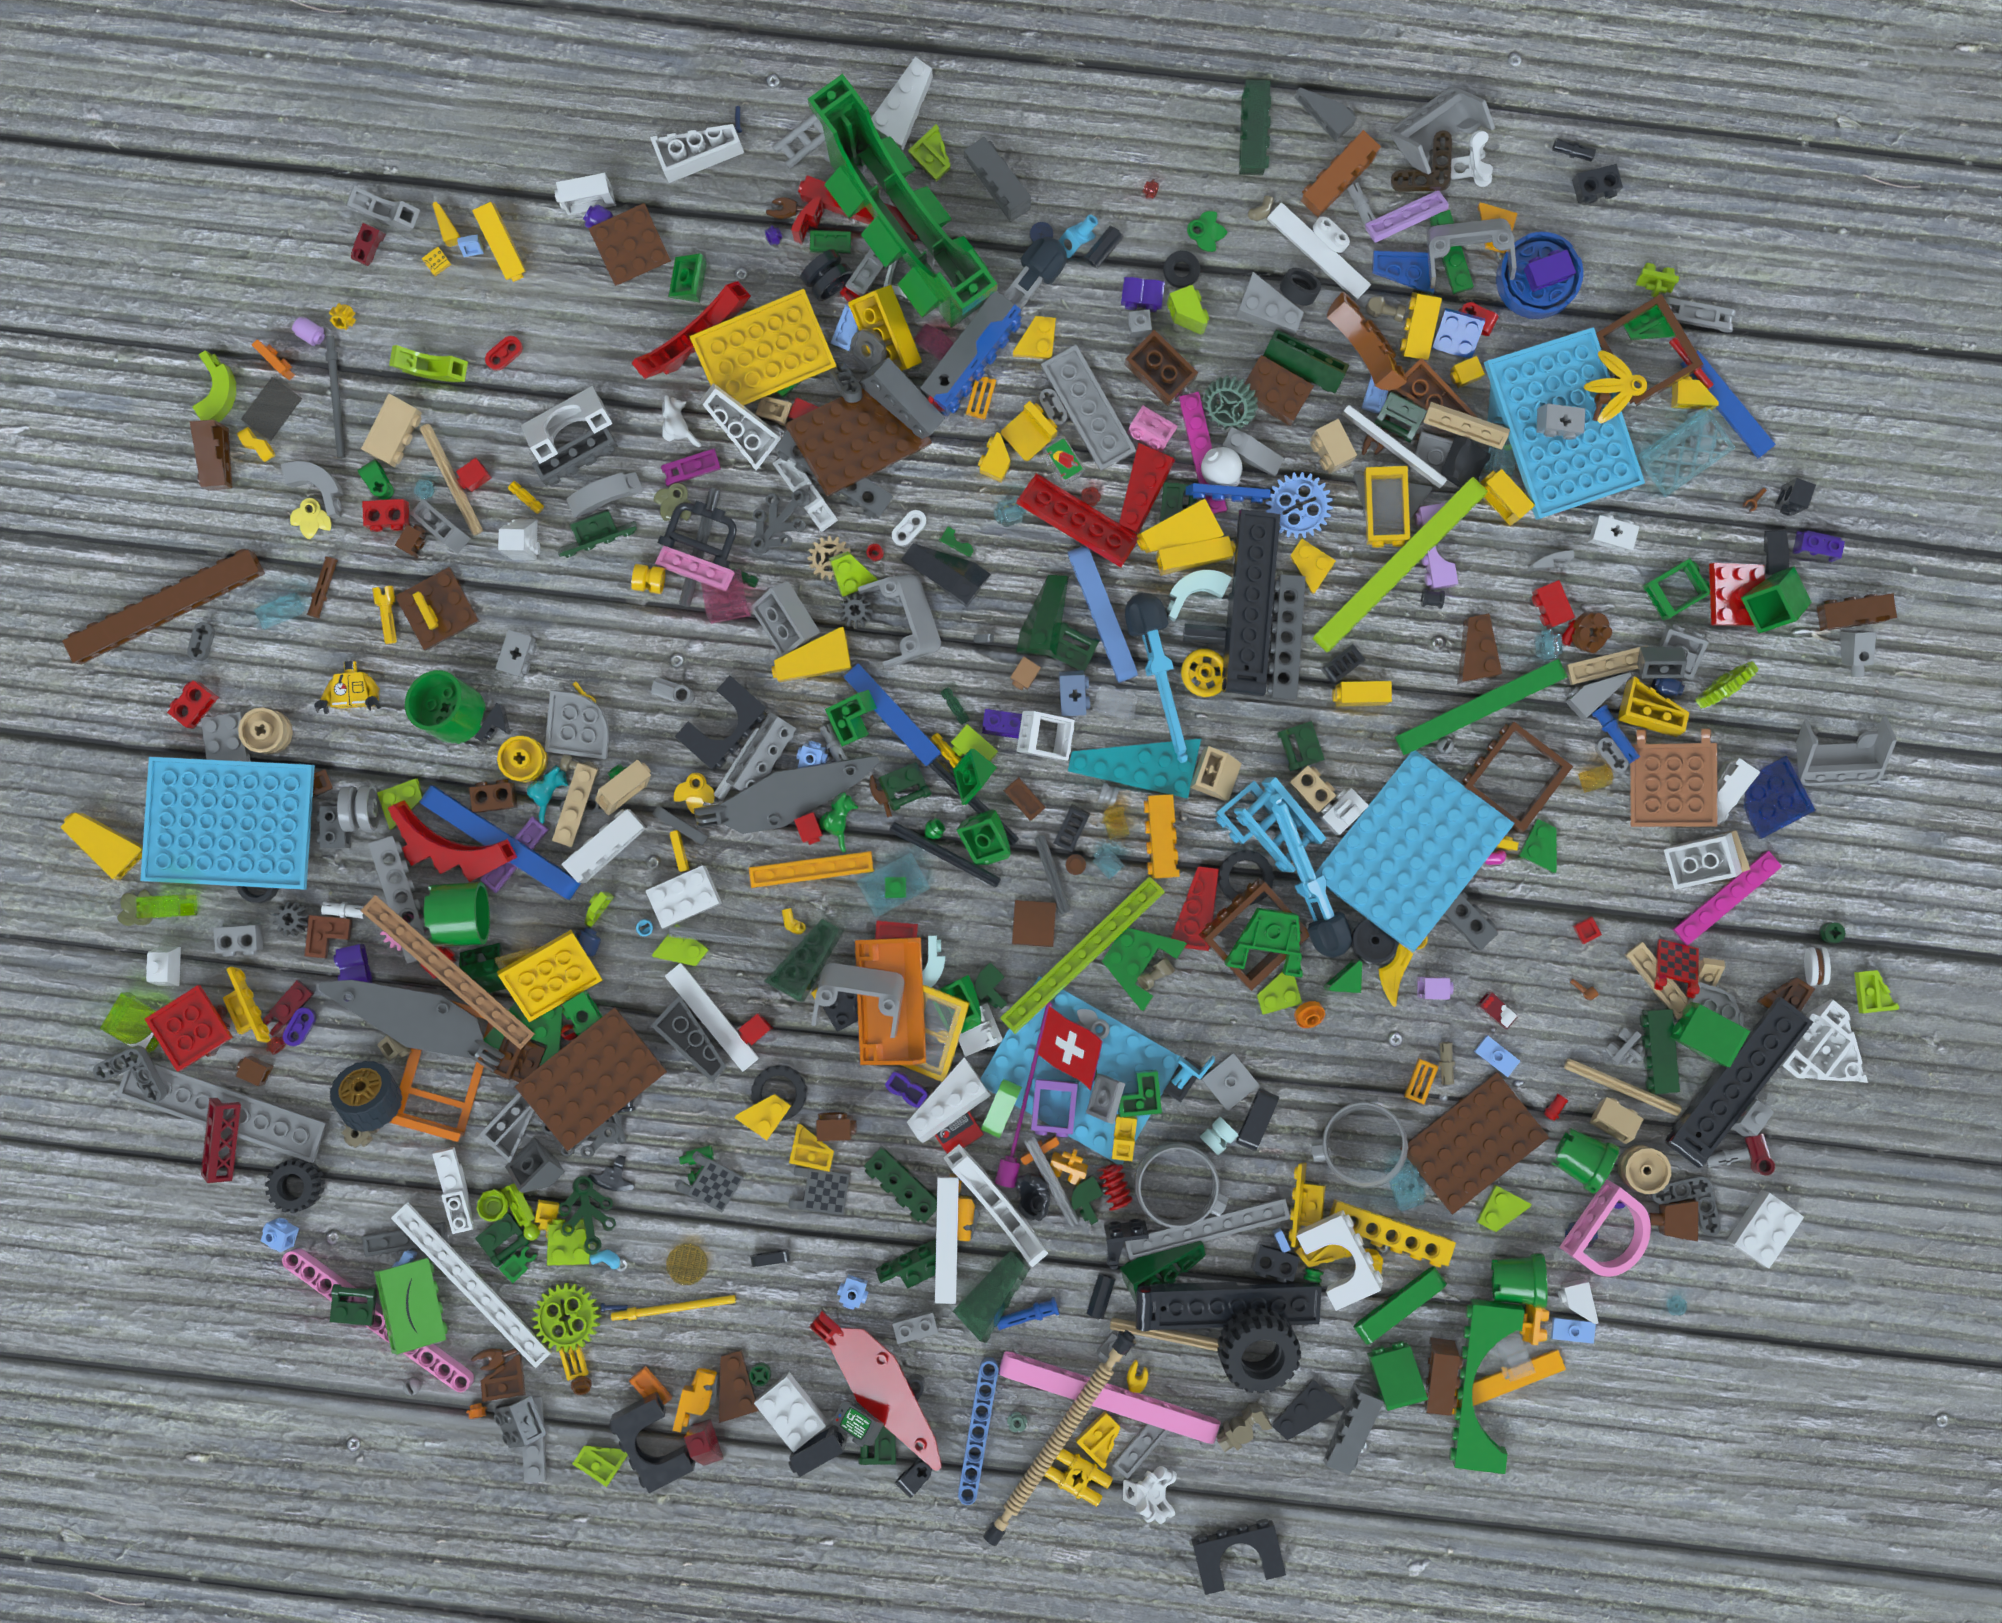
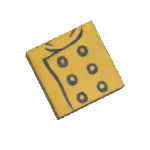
[422,247,451,276]

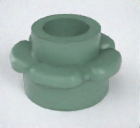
[1007,1412,1028,1432]

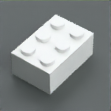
[1664,832,1742,889]
[646,865,722,929]
[1726,1190,1804,1268]
[754,1372,828,1453]

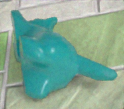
[527,765,569,824]

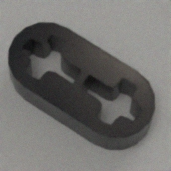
[750,1249,790,1267]

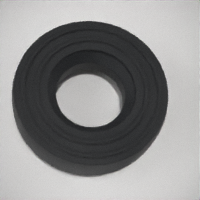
[1163,250,1200,288]

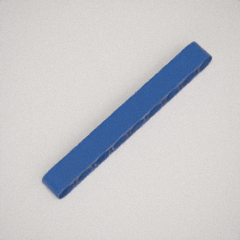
[419,785,581,900]

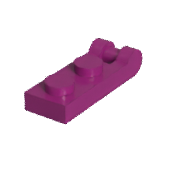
[661,449,721,487]

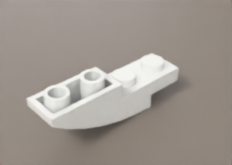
[432,1147,473,1234]

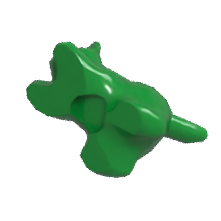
[819,792,858,852]

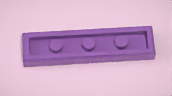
[480,816,549,893]

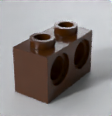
[469,779,518,813]

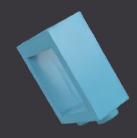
[1215,781,1273,844]

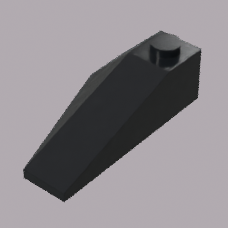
[901,543,991,607]

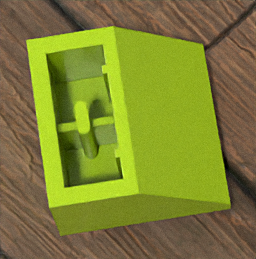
[1166,284,1209,335]

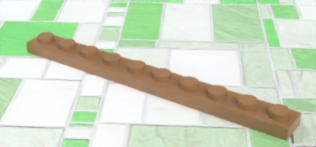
[360,895,535,1050]

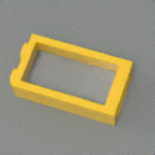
[1364,466,1410,548]

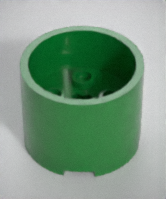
[405,670,486,744]
[424,882,490,947]

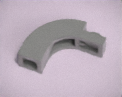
[345,186,420,230]
[281,461,345,519]
[567,472,643,518]

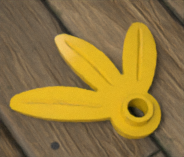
[1584,350,1647,423]

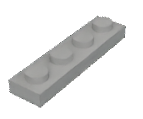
[520,1396,547,1483]

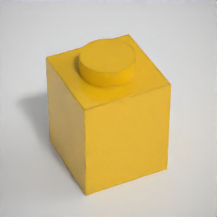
[1450,356,1485,389]

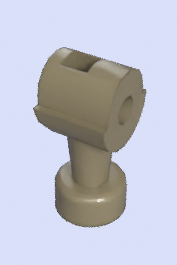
[1366,296,1406,322]
[559,754,600,778]
[1137,957,1176,991]

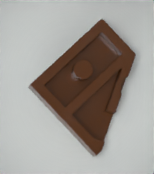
[480,1354,526,1402]

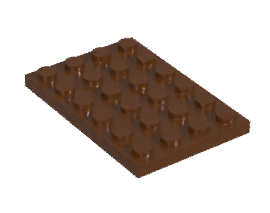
[786,387,932,497]
[515,1007,667,1152]
[1399,1072,1549,1215]

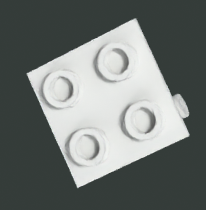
[958,1003,1003,1057]

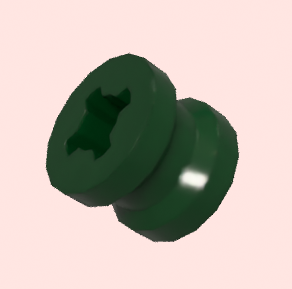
[1819,922,1846,943]
[749,1362,772,1386]

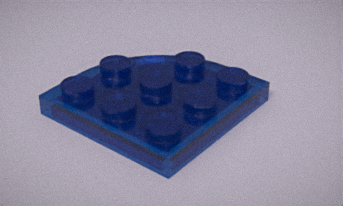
[1744,756,1816,839]

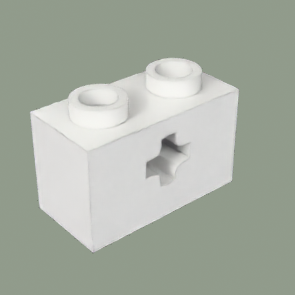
[1588,514,1639,553]

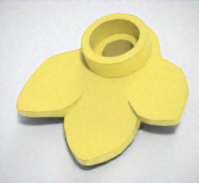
[290,498,332,539]

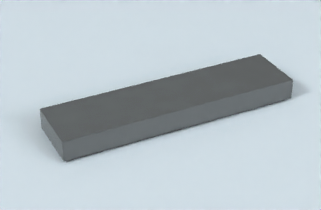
[362,1222,449,1257]

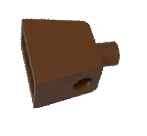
[1648,1199,1698,1242]

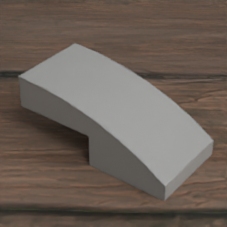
[1528,550,1574,571]

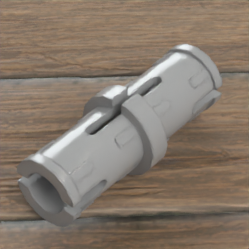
[1347,182,1376,226]
[819,723,848,762]
[1705,1146,1749,1168]

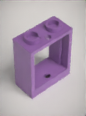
[1031,1078,1078,1137]

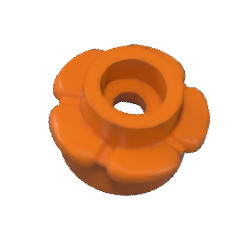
[466,1403,487,1419]

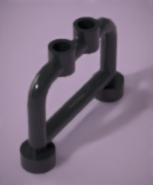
[657,500,737,568]

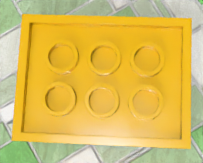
[497,930,602,1022]

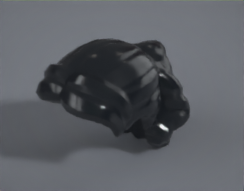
[1015,1172,1051,1221]

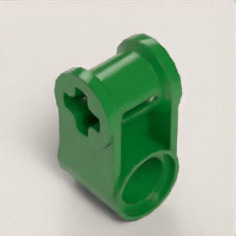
[357,459,394,500]

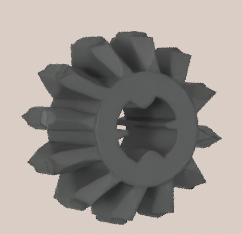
[838,594,873,629]
[273,902,309,937]

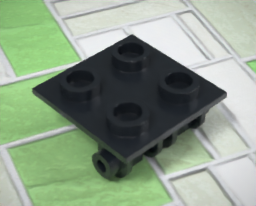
[822,991,858,1032]

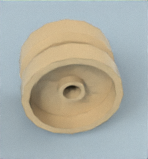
[238,707,293,755]
[1618,1145,1671,1194]

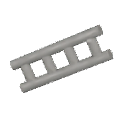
[772,114,825,169]

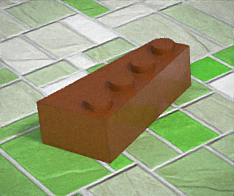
[1301,130,1381,218]
[1390,358,1478,418]

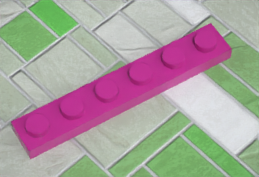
[1178,392,1227,515]
[1672,851,1782,945]

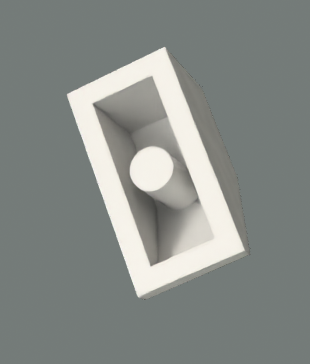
[1558,1279,1598,1324]

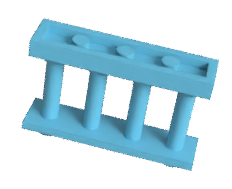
[1234,777,1326,872]

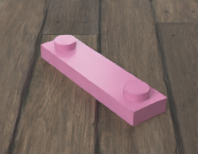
[655,546,735,591]

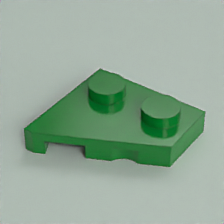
[1623,305,1676,340]
[1518,819,1557,873]

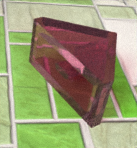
[913,324,954,361]

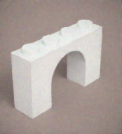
[521,386,612,463]
[1296,1210,1384,1310]

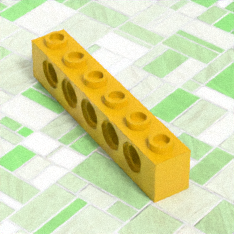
[1329,1199,1456,1268]

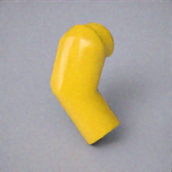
[781,908,806,935]

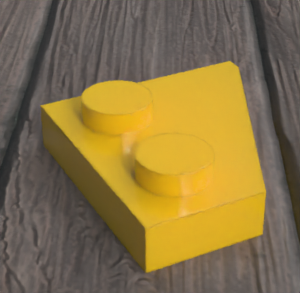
[1013,316,1056,360]
[1290,539,1336,594]
[734,1094,792,1140]
[1075,1411,1121,1469]

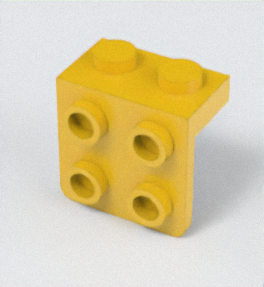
[1001,401,1057,461]

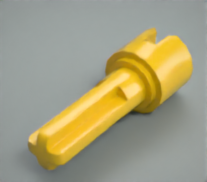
[372,586,397,644]

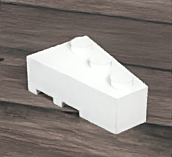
[498,519,540,560]
[1717,758,1760,825]

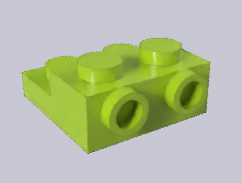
[546,1218,591,1266]

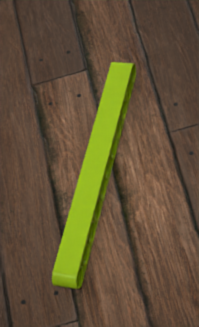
[1312,477,1488,653]

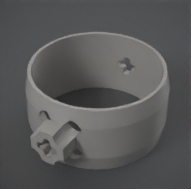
[1311,1102,1408,1188]
[1135,1142,1229,1228]

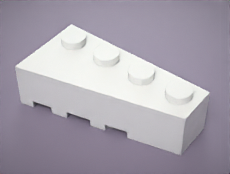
[871,57,933,152]
[650,124,744,183]
[701,383,781,470]
[561,809,647,883]
[907,1058,991,1143]

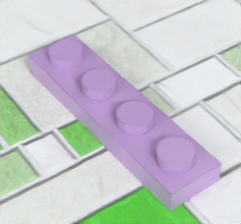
[1365,191,1448,243]

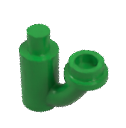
[679,1145,714,1186]

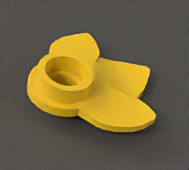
[673,773,715,814]

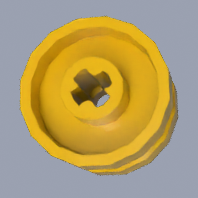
[497,736,548,783]

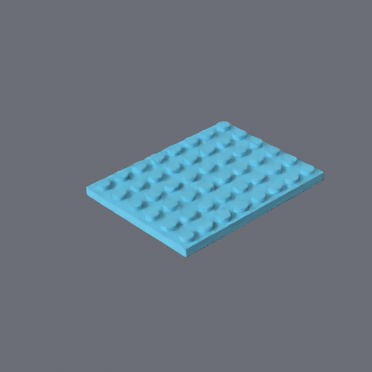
[1484,327,1645,520]
[1315,750,1515,953]
[140,757,315,890]
[980,976,1180,1165]

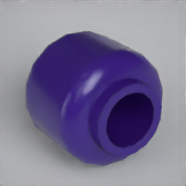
[583,204,613,228]

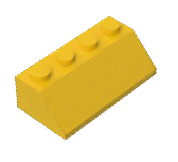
[848,285,922,371]

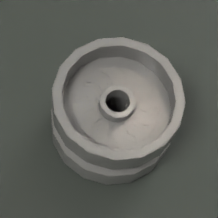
[337,786,379,832]

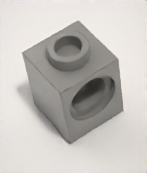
[1128,310,1152,338]

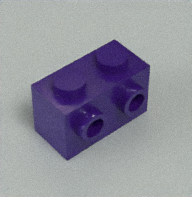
[1524,249,1576,292]

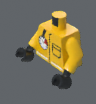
[314,661,381,714]

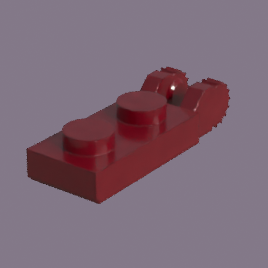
[262,980,314,1036]

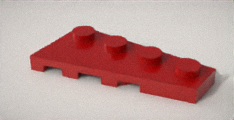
[1119,443,1175,534]
[1171,867,1219,951]

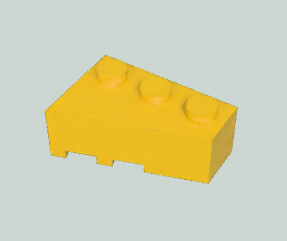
[1400,292,1442,360]
[1618,676,1689,738]

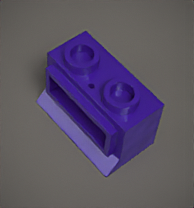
[1792,531,1845,562]
[982,709,1022,739]

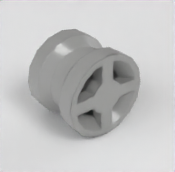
[1097,783,1120,807]

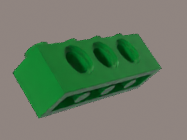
[562,990,603,1036]

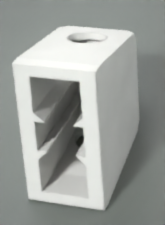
[146,946,181,986]

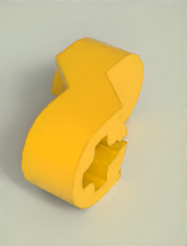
[237,427,275,462]

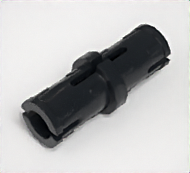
[1552,138,1596,162]

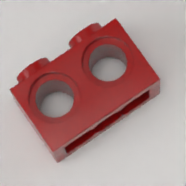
[362,499,410,532]
[167,680,219,729]

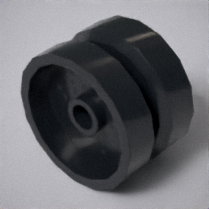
[800,249,853,301]
[1350,919,1399,964]

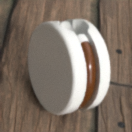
[1804,947,1831,986]

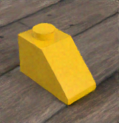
[1671,376,1719,410]

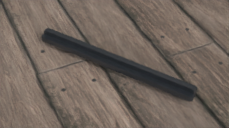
[928,758,1019,846]
[889,822,1001,887]

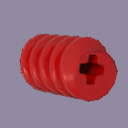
[1097,1164,1133,1211]

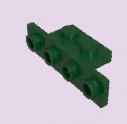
[558,509,637,558]
[876,1239,936,1289]

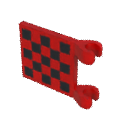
[1654,939,1700,999]

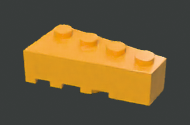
[1144,794,1180,879]

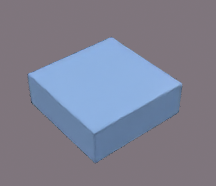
[457,234,484,257]
[1273,1228,1291,1253]

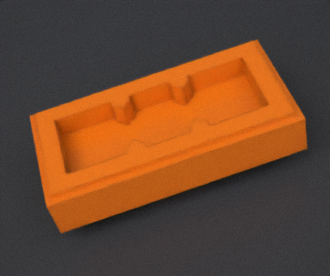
[1020,1135,1059,1165]
[629,1366,672,1405]

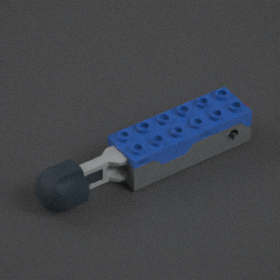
[920,237,1067,417]

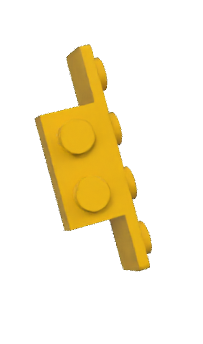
[223,966,271,1043]
[1289,1162,1325,1247]

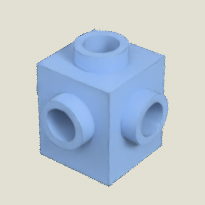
[797,741,828,768]
[261,1217,299,1252]
[837,1274,868,1309]

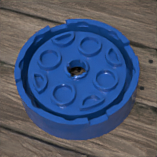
[1496,232,1583,319]

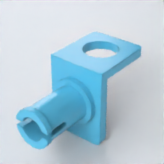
[1058,215,1098,258]
[1171,1055,1215,1089]

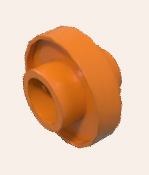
[1294,1001,1325,1028]

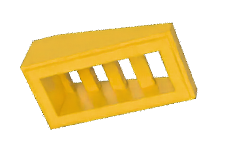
[432,201,461,247]

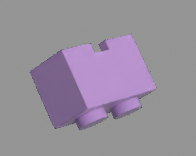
[1417,977,1454,1000]

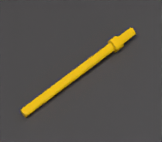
[611,1295,736,1321]

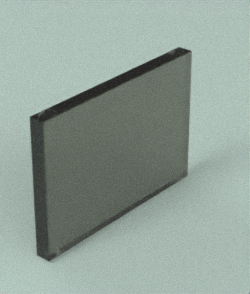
[241,377,302,441]

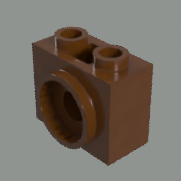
[816,1112,857,1141]

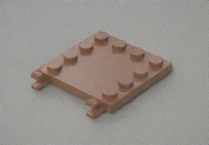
[1630,729,1718,827]

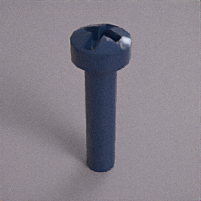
[734,106,742,133]
[600,1303,628,1312]

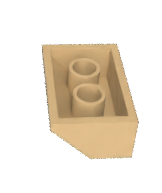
[361,394,422,468]

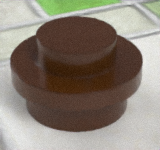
[1065,854,1086,875]
[571,1376,592,1395]

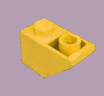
[978,432,1010,483]

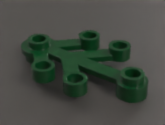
[558,1176,616,1255]

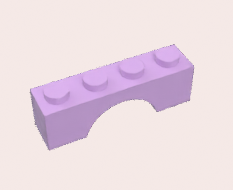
[1414,503,1458,590]

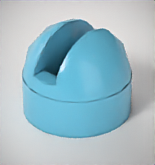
[636,919,653,936]

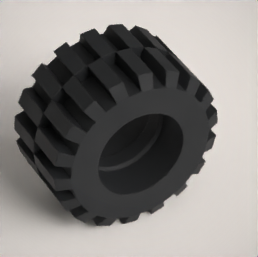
[265,1158,325,1213]

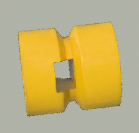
[631,564,666,594]

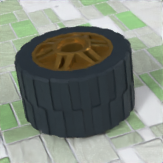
[330,1061,402,1132]

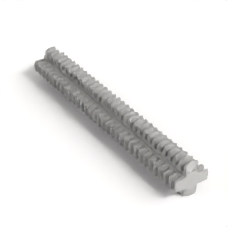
[668,926,752,946]

